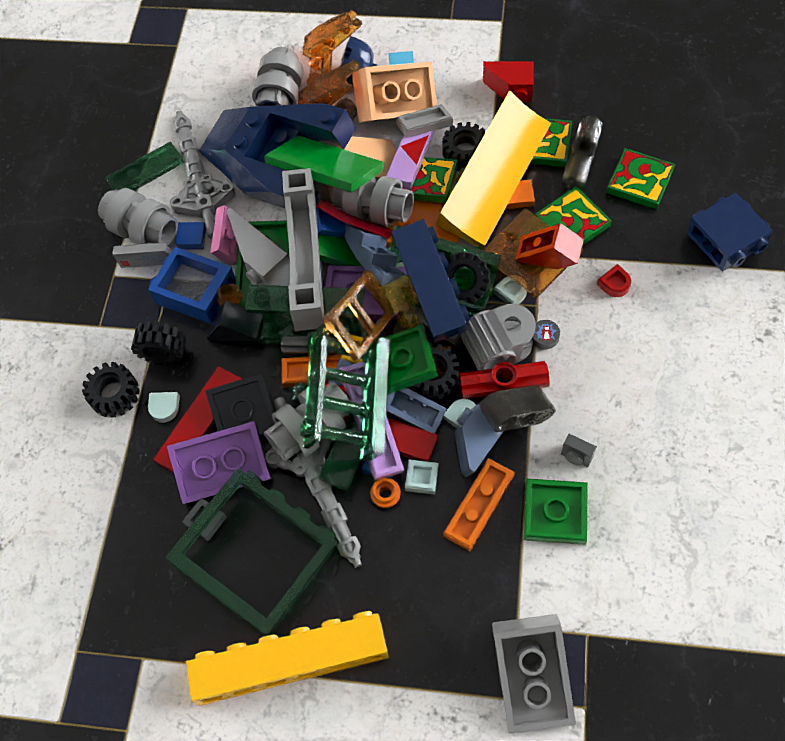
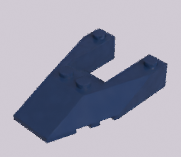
[199,103,356,209]

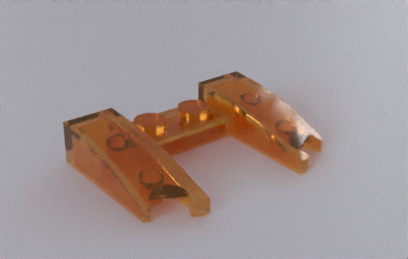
[298,10,362,105]

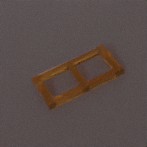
[323,270,397,361]

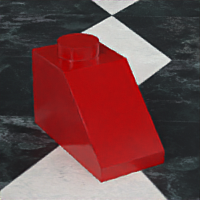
[483,61,534,102]
[515,223,584,269]

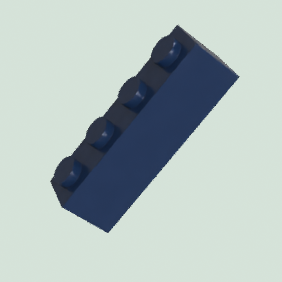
[392,219,470,343]

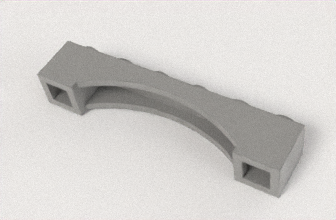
[282,168,325,331]

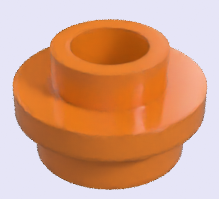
[370,478,401,508]

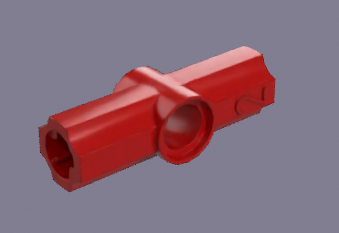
[459,361,550,399]

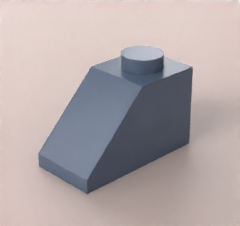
[454,403,507,477]

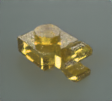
[379,275,419,329]

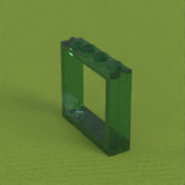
[165,468,337,636]

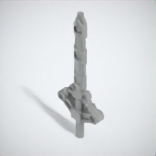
[170,110,235,239]
[265,397,362,568]

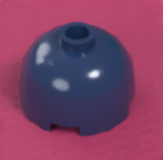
[335,36,377,89]

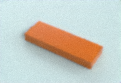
[443,458,515,551]

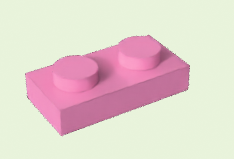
[210,205,238,265]

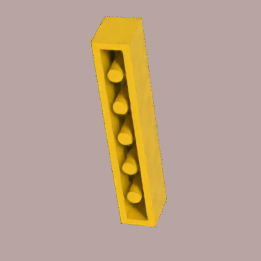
[186,611,389,706]

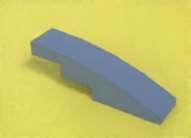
[344,222,409,287]
[328,358,447,434]

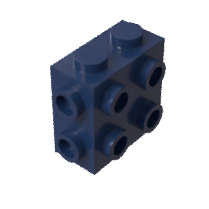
[687,193,773,272]

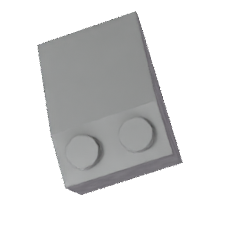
[226,208,290,305]
[492,614,576,733]

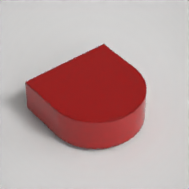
[597,264,631,297]

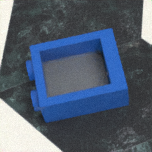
[148,247,235,324]

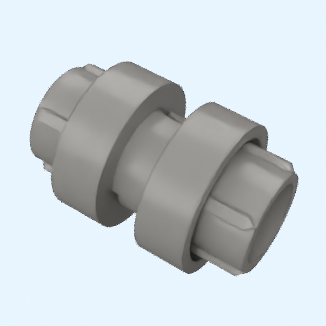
[252,47,304,106]
[332,176,414,228]
[98,188,178,245]
[264,382,353,461]

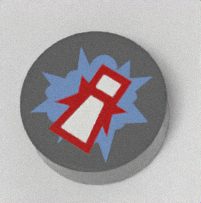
[532,320,560,349]

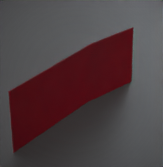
[316,199,392,239]

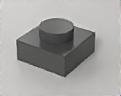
[561,434,597,467]
[182,498,227,541]

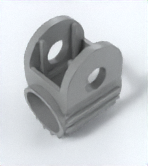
[459,304,536,371]

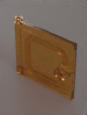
[480,208,583,298]

